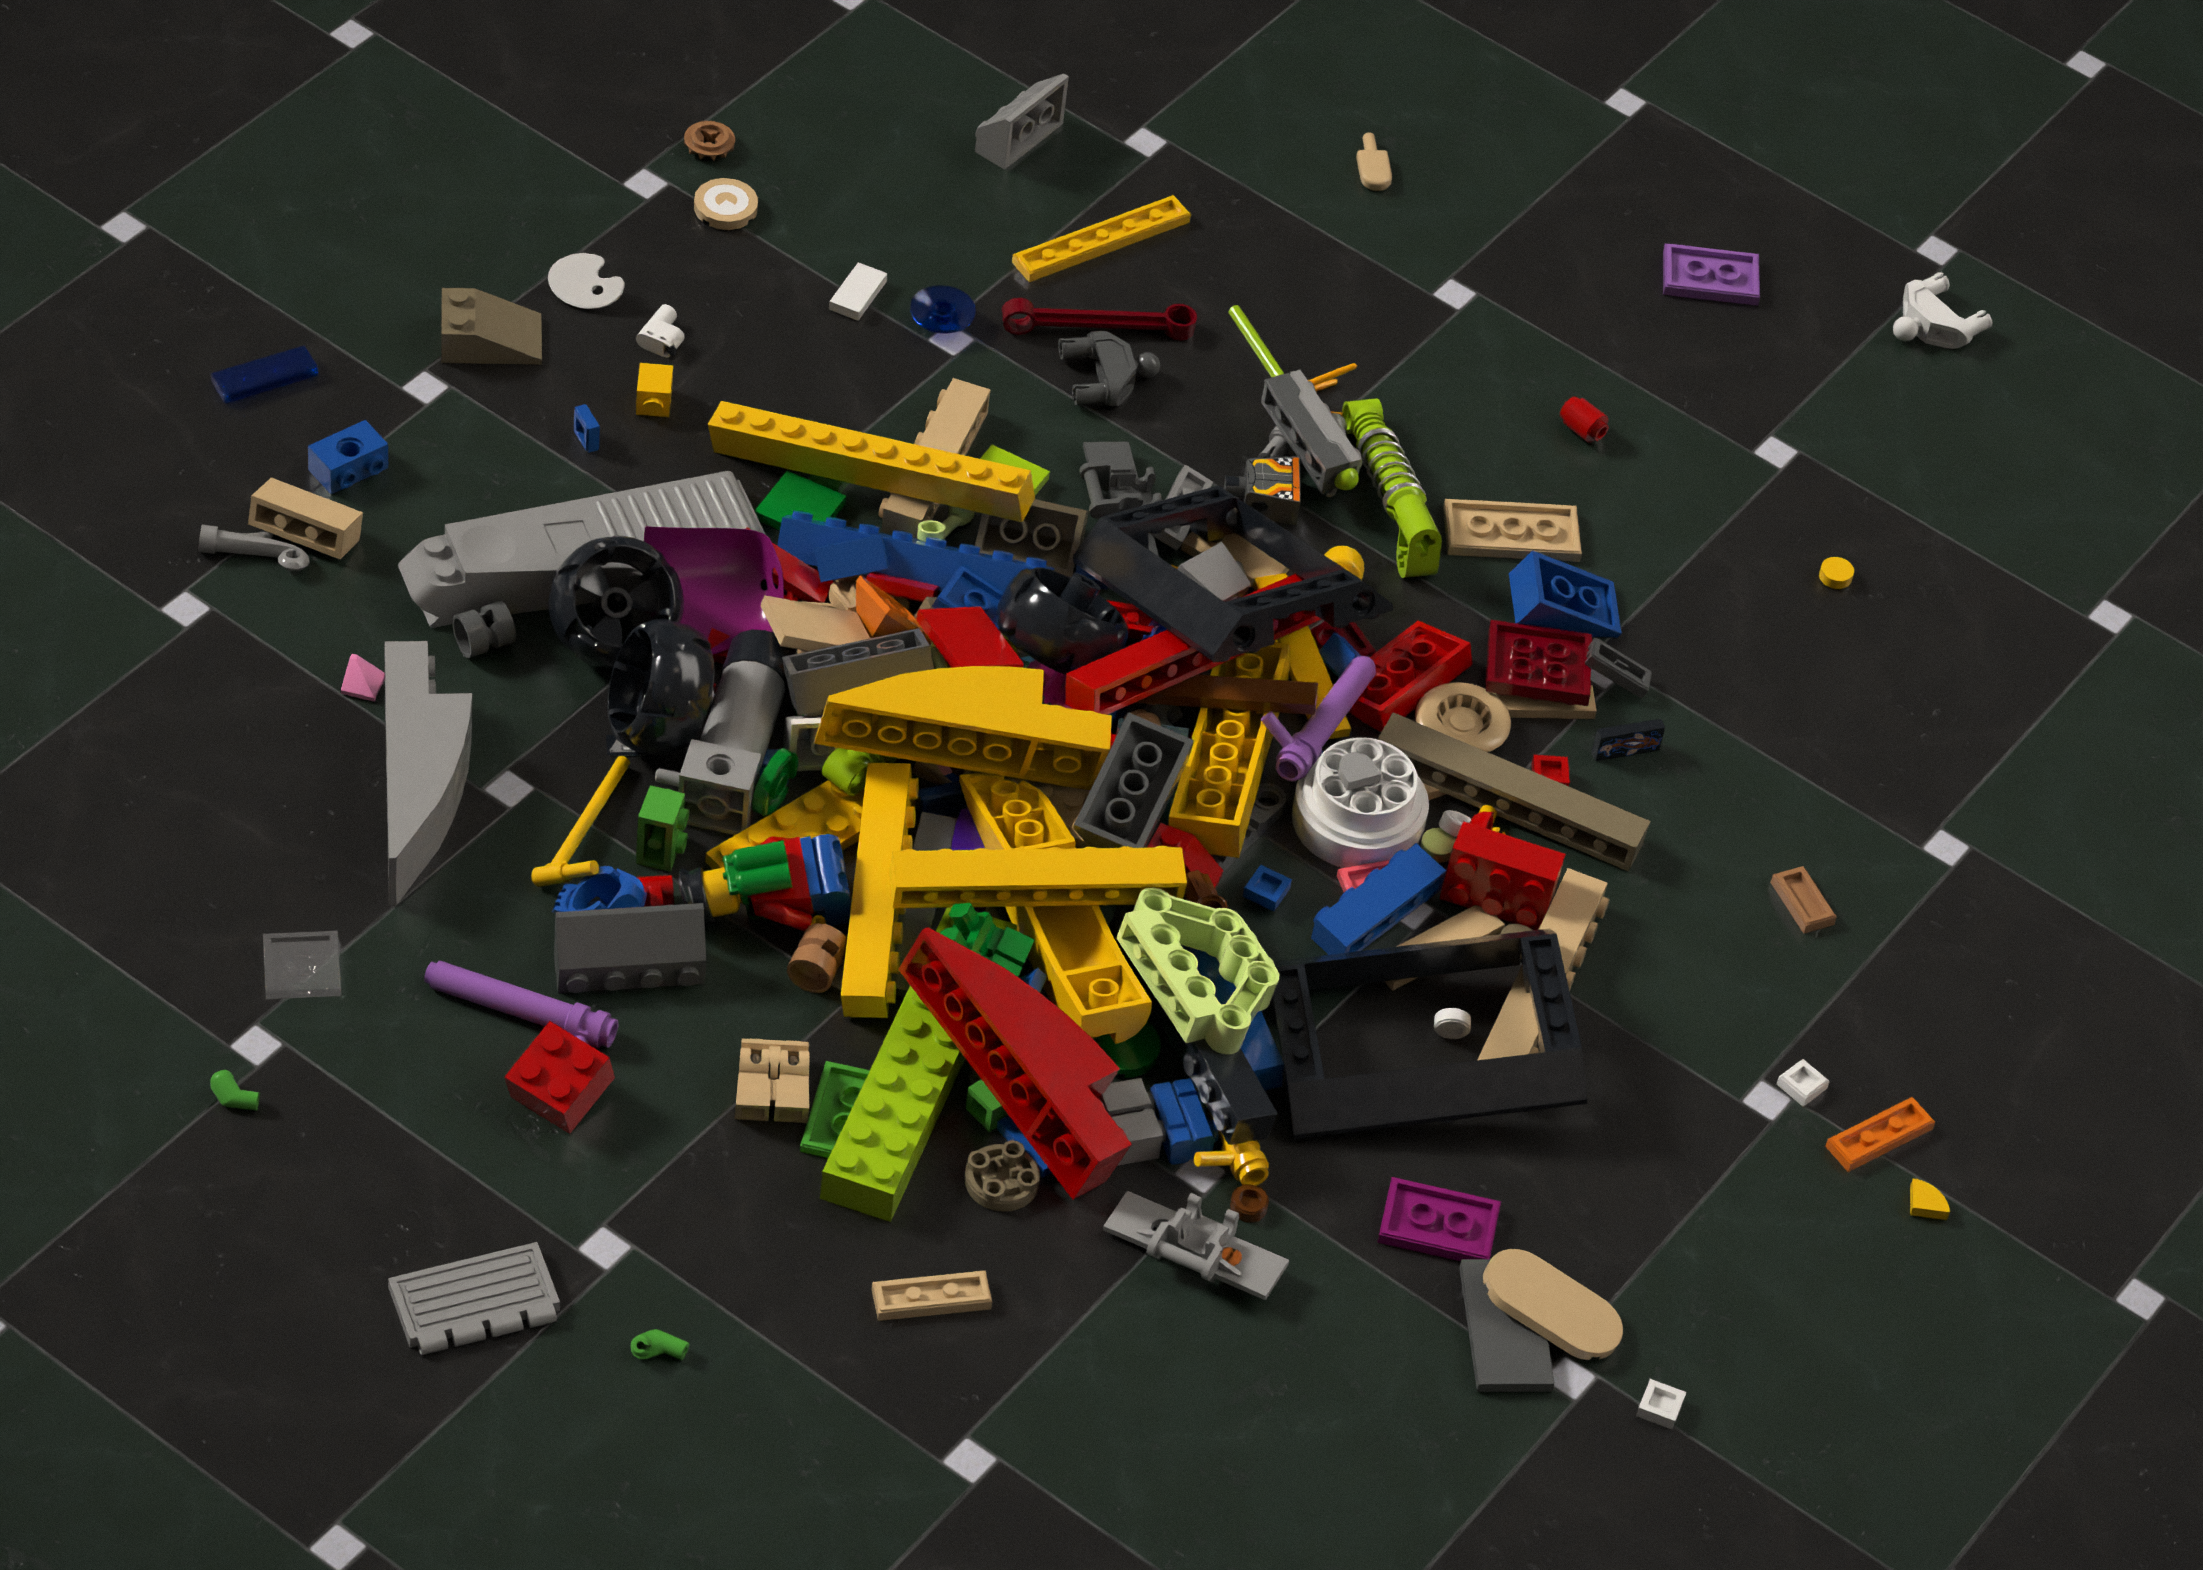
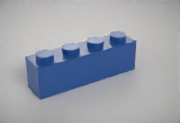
[1311,843,1446,955]

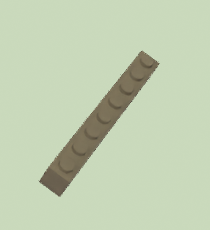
[1377,713,1651,871]

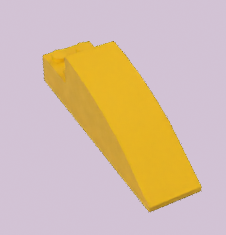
[815,666,1112,790]

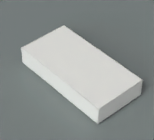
[829,262,887,321]

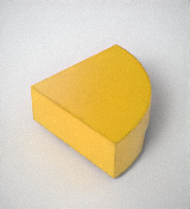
[1910,1178,1950,1220]

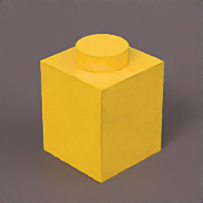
[636,363,673,417]

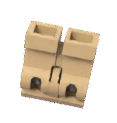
[735,1038,809,1123]

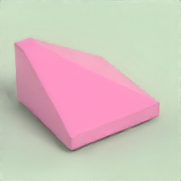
[341,654,385,702]

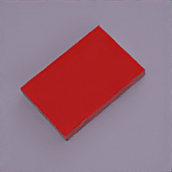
[916,606,1024,668]

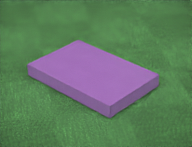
[1663,243,1760,306]

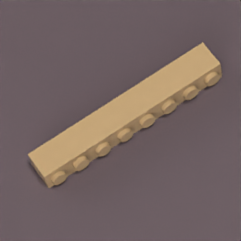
[1478,868,1610,1060]

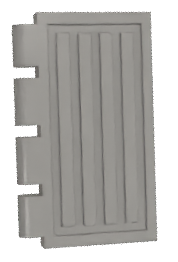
[388,1242,560,1355]

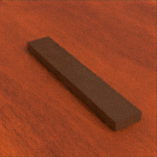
[1135,675,1318,715]

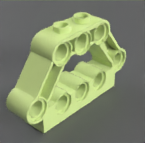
[1116,887,1279,1054]

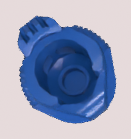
[552,866,648,914]

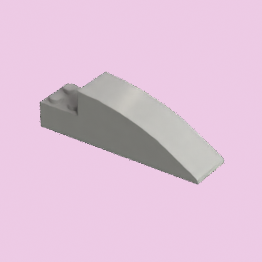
[385,641,472,905]

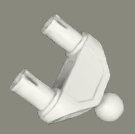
[1893,272,1992,349]

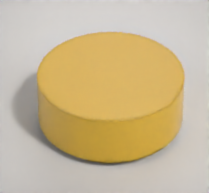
[1819,557,1854,589]

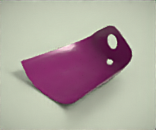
[644,526,784,654]

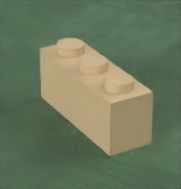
[248,478,363,559]

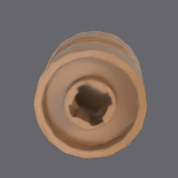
[787,923,847,993]

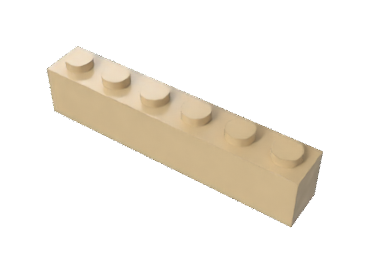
[878,378,990,538]

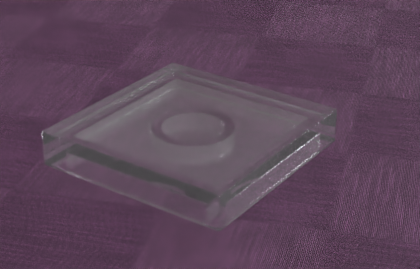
[263,931,341,999]

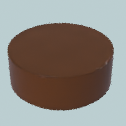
[1230,1184,1269,1222]

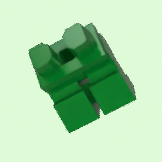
[940,903,1035,977]

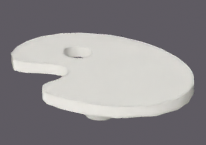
[548,253,625,309]

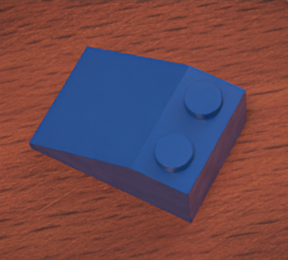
[1509,550,1622,638]

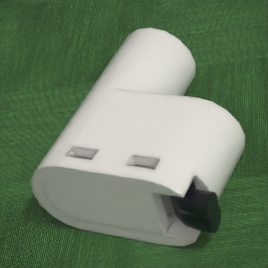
[636,304,685,358]

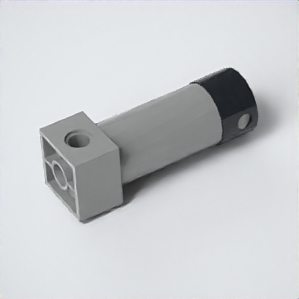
[655,629,796,835]

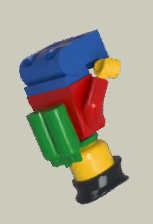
[678,834,852,932]

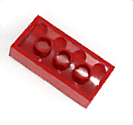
[1333,621,1472,732]

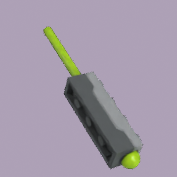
[1228,305,1362,492]

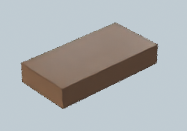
[1770,866,1837,934]

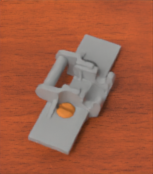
[1103,1191,1289,1300]

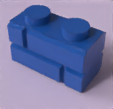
[1150,1078,1219,1165]

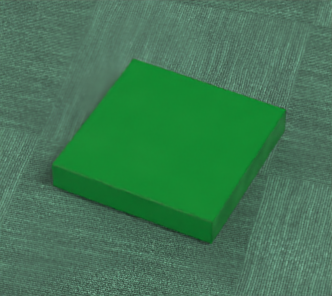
[755,470,846,531]

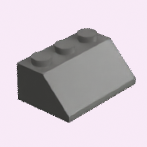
[975,74,1069,170]

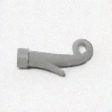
[198,524,310,571]

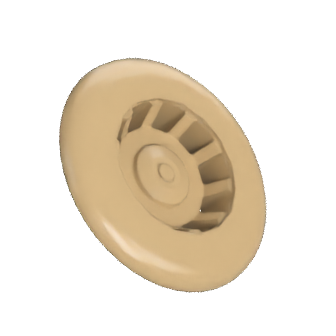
[1415,682,1511,752]

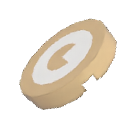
[694,178,758,230]

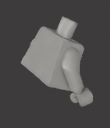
[1177,542,1251,602]

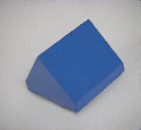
[1319,633,1361,678]

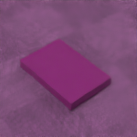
[1377,1177,1501,1261]

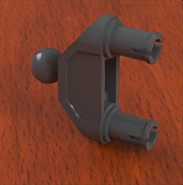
[1058,331,1160,407]

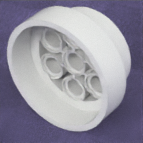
[1292,738,1429,868]

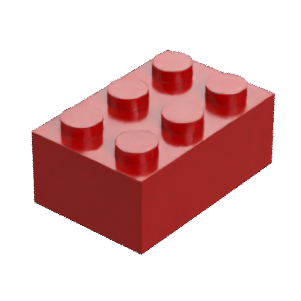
[1440,821,1566,930]

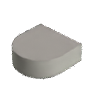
[1338,752,1381,791]

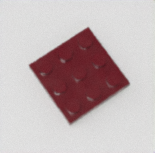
[1486,620,1592,706]

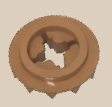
[684,121,735,161]

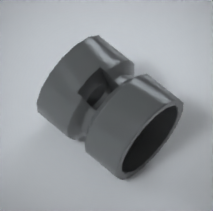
[452,601,516,658]

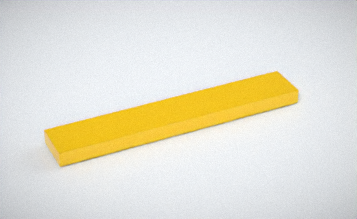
[1012,195,1191,282]
[1252,573,1351,739]

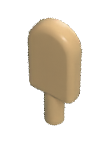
[1356,133,1392,191]

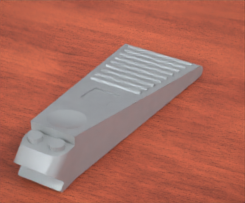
[398,471,766,628]

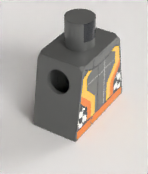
[1224,456,1301,525]

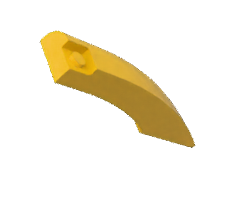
[959,773,1152,1044]

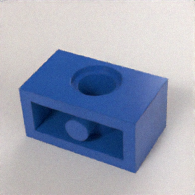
[308,420,388,494]

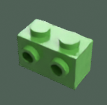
[636,785,689,872]

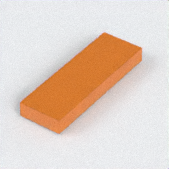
[1825,1097,1935,1172]

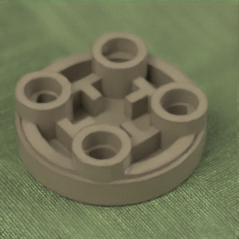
[964,1140,1040,1211]

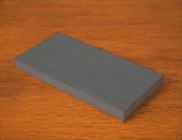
[1459,1259,1554,1392]

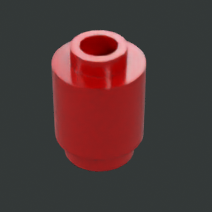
[1560,396,1609,443]

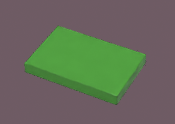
[800,1061,870,1158]

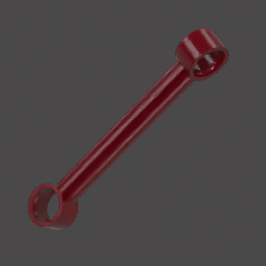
[1002,298,1197,340]

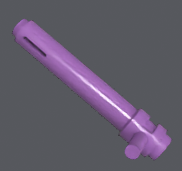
[1261,656,1376,781]
[424,960,619,1048]

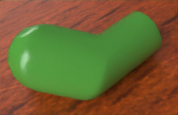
[210,1070,260,1111]
[630,1329,690,1360]

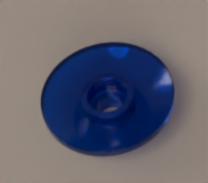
[910,285,976,334]

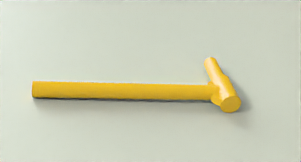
[531,756,630,887]

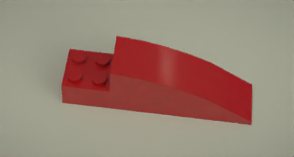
[898,927,1132,1200]

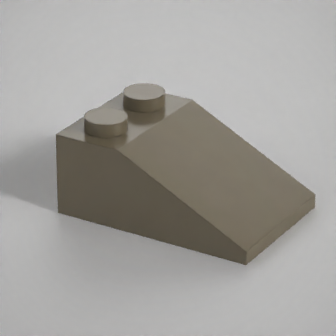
[441,288,542,365]

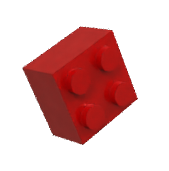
[504,1021,615,1134]

